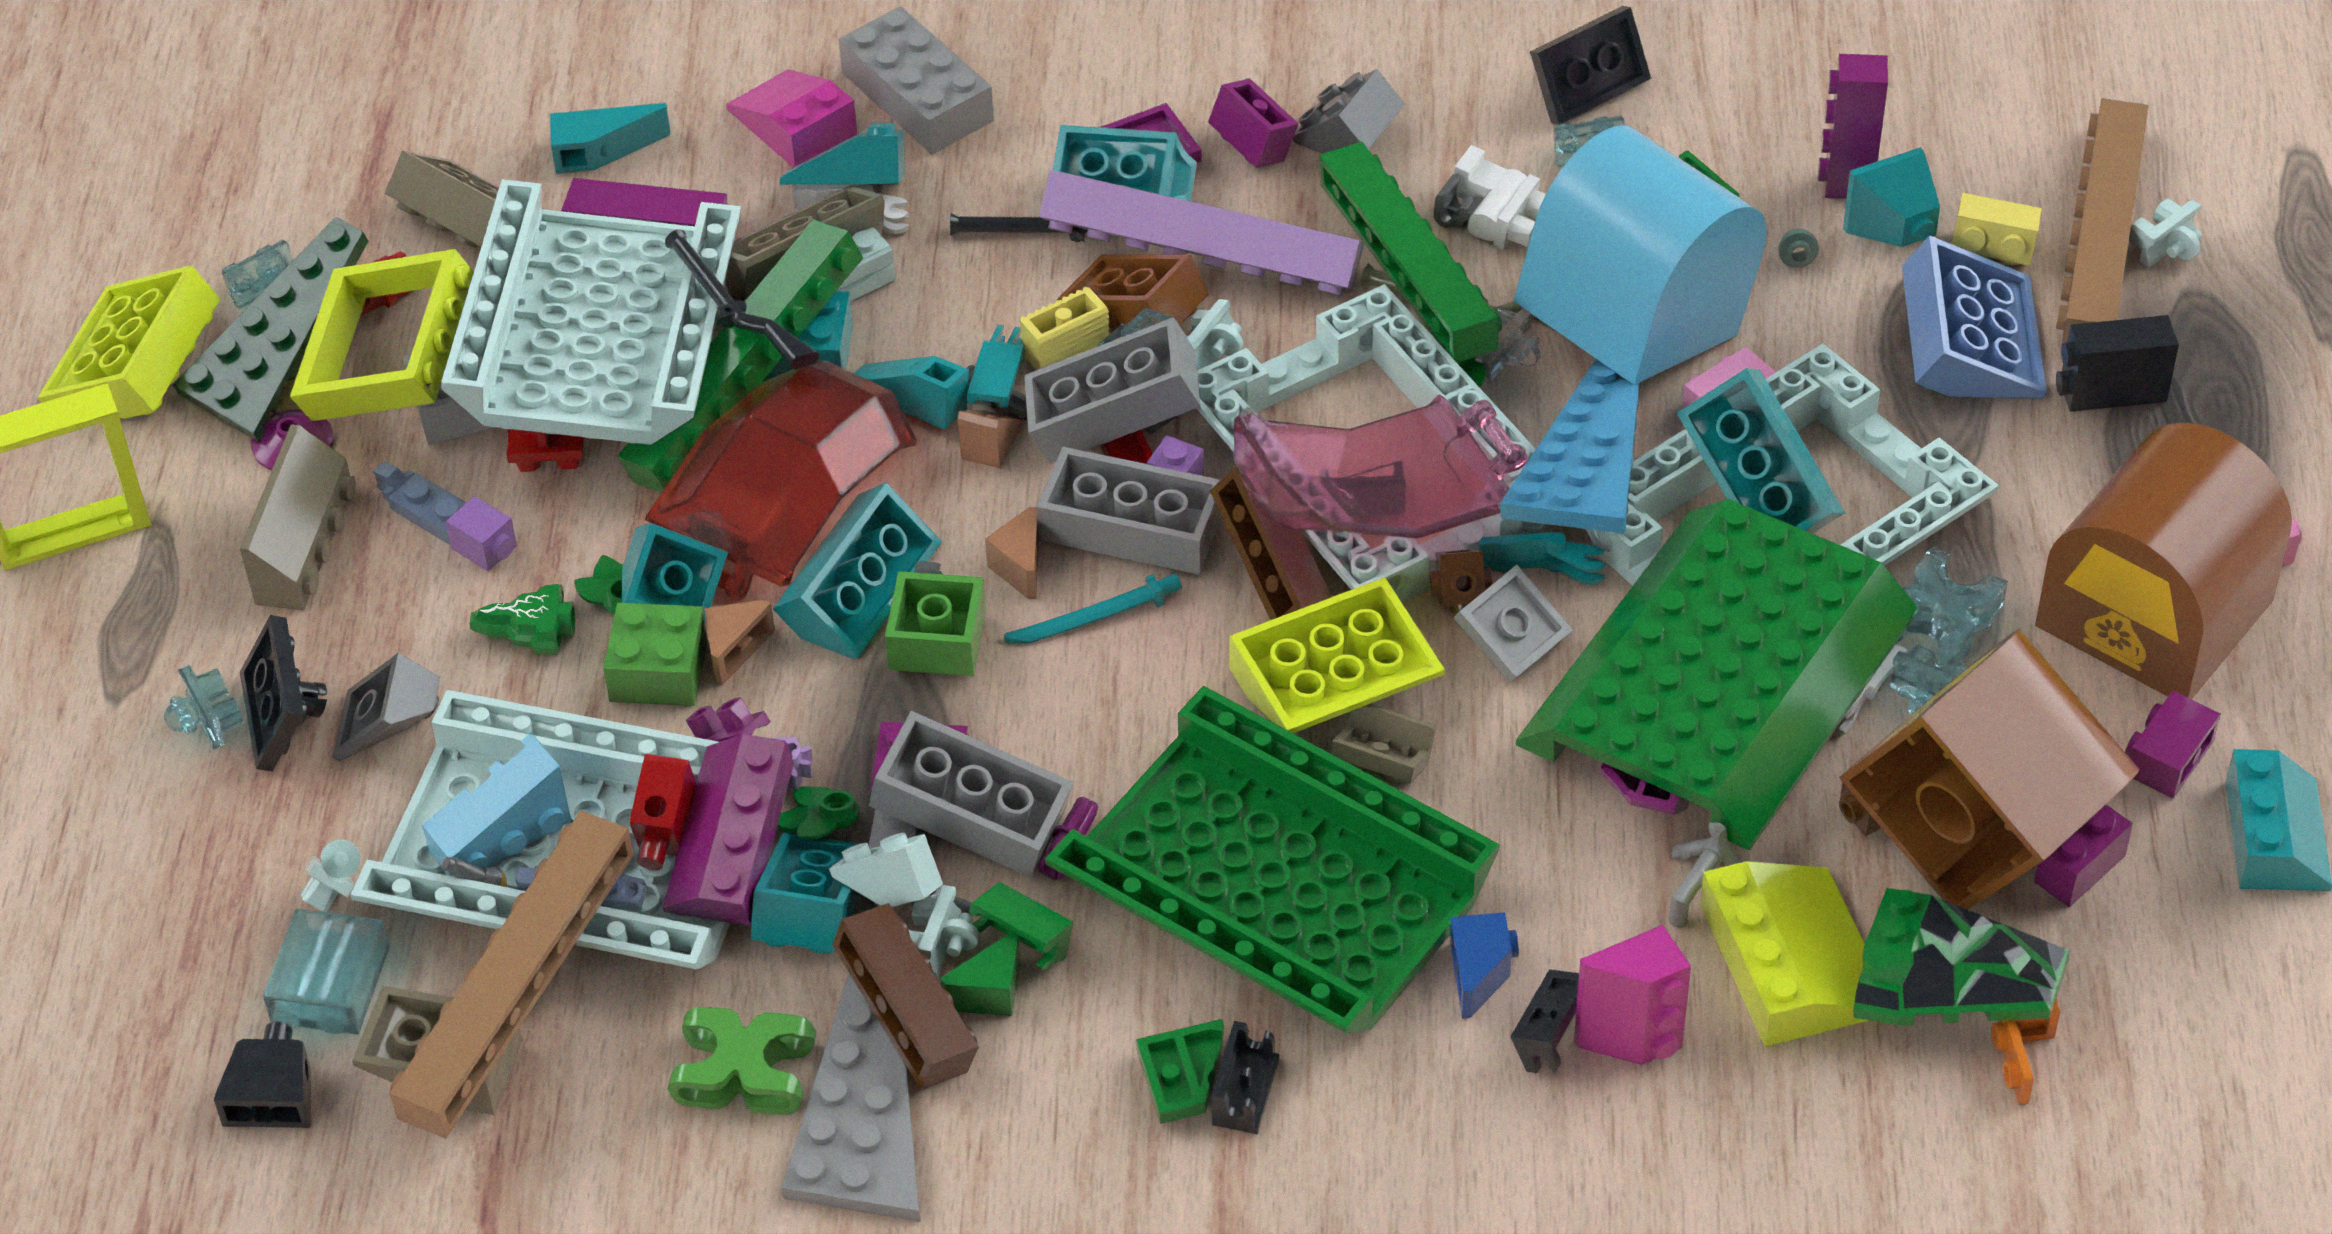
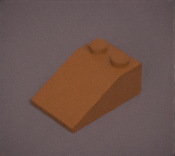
[1057,254,1209,336]

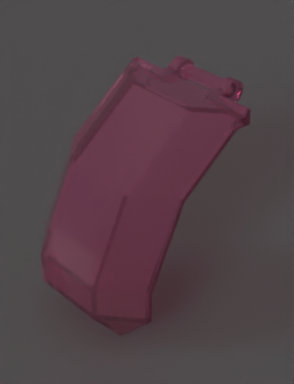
[1234,394,1527,539]

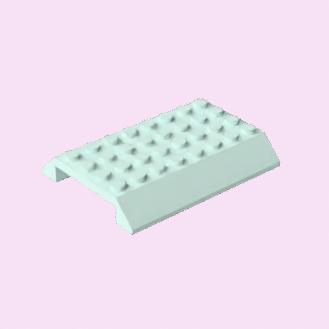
[441,179,741,445]
[350,690,731,970]

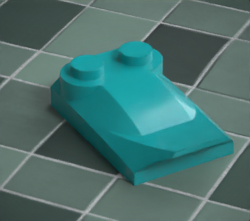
[1052,125,1197,202]

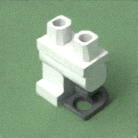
[1433,145,1546,250]

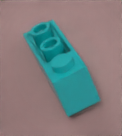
[550,103,671,174]
[842,356,969,429]

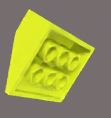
[37,265,221,419]
[1229,577,1445,733]
[1700,861,1869,1047]

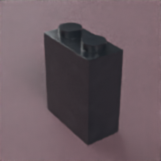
[2056,315,2179,412]

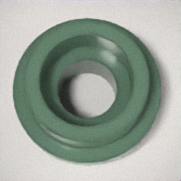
[1778,228,1819,267]

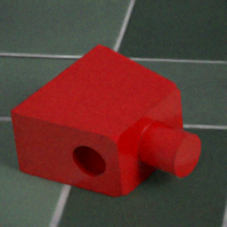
[630,754,696,870]

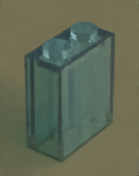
[263,909,390,1035]

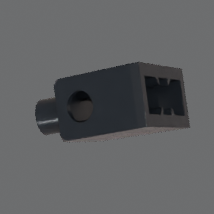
[214,1022,311,1128]

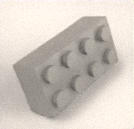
[838,6,994,155]
[1024,317,1201,464]
[1037,447,1222,575]
[869,711,1074,878]

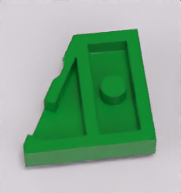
[1136,1019,1224,1124]

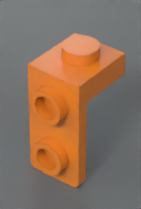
[1991,999,2061,1105]

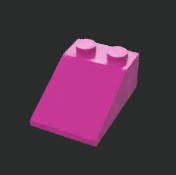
[726,69,857,167]

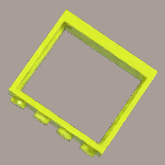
[290,249,474,421]
[0,383,152,571]

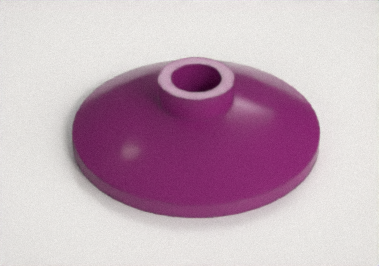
[251,409,334,470]

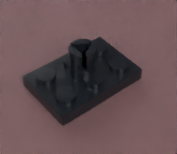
[1530,6,1652,125]
[239,615,327,771]

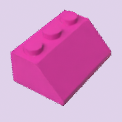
[1574,925,1691,1065]

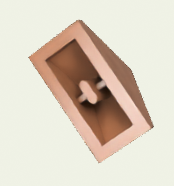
[958,410,1022,468]
[985,507,1039,599]
[704,599,775,685]

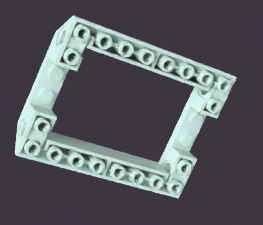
[1196,284,1545,603]
[1586,343,1999,586]

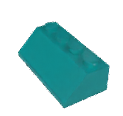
[1677,368,1845,534]
[773,482,942,659]

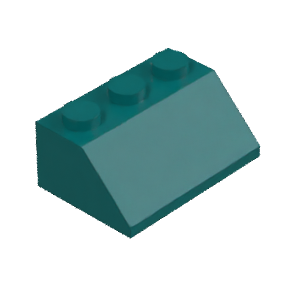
[2225,749,2332,891]

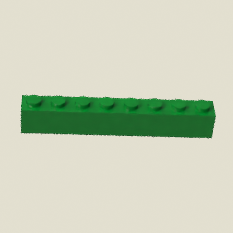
[1319,141,1502,363]
[617,219,863,496]

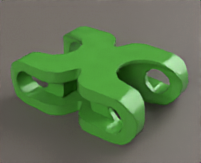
[668,1007,816,1115]

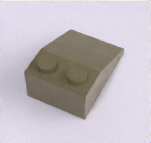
[352,986,522,1115]

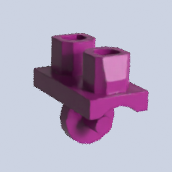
[686,697,771,742]

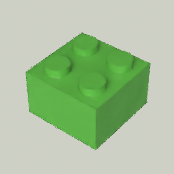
[885,571,986,676]
[603,603,708,706]

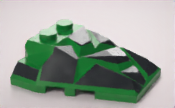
[1853,888,2069,1026]

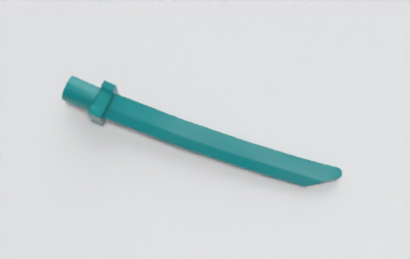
[1004,573,1182,643]

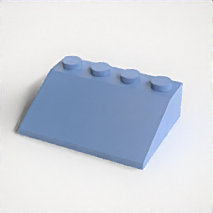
[1902,235,2047,399]

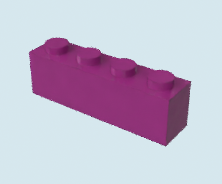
[1818,53,1888,199]
[561,178,728,227]

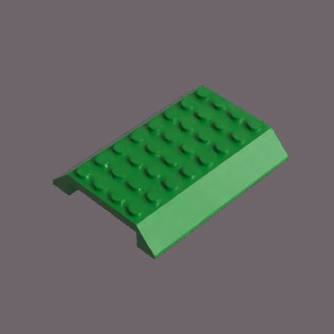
[1516,499,1918,851]
[1045,686,1500,1034]

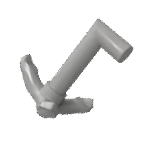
[1669,822,1742,927]

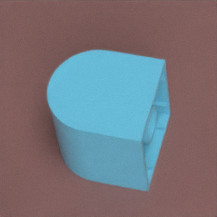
[1513,125,1767,385]

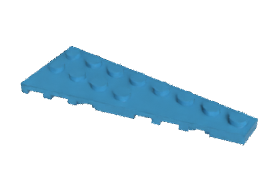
[1500,359,1641,533]

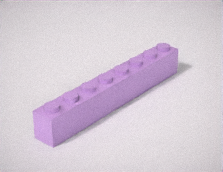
[1039,170,1364,296]

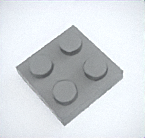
[1453,565,1573,683]

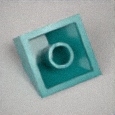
[1843,147,1941,247]
[622,523,728,622]

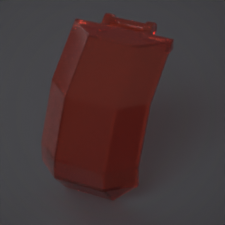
[645,360,917,601]

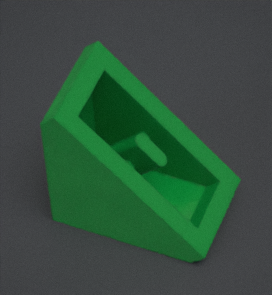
[940,932,1021,1016]

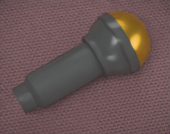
[442,857,507,887]

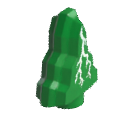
[469,584,576,655]

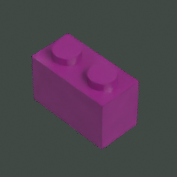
[1208,78,1299,168]
[2125,691,2221,799]
[2034,805,2133,908]

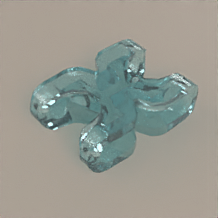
[1896,546,2008,673]

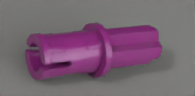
[1038,796,1098,880]

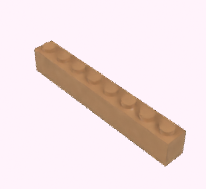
[2056,98,2149,346]
[389,810,634,1139]

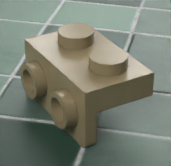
[1330,704,1436,783]

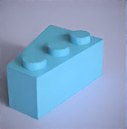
[422,732,571,877]

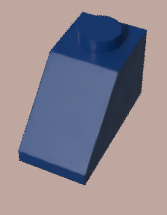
[1450,912,1519,1018]

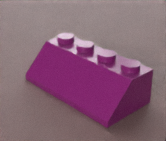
[662,734,794,926]

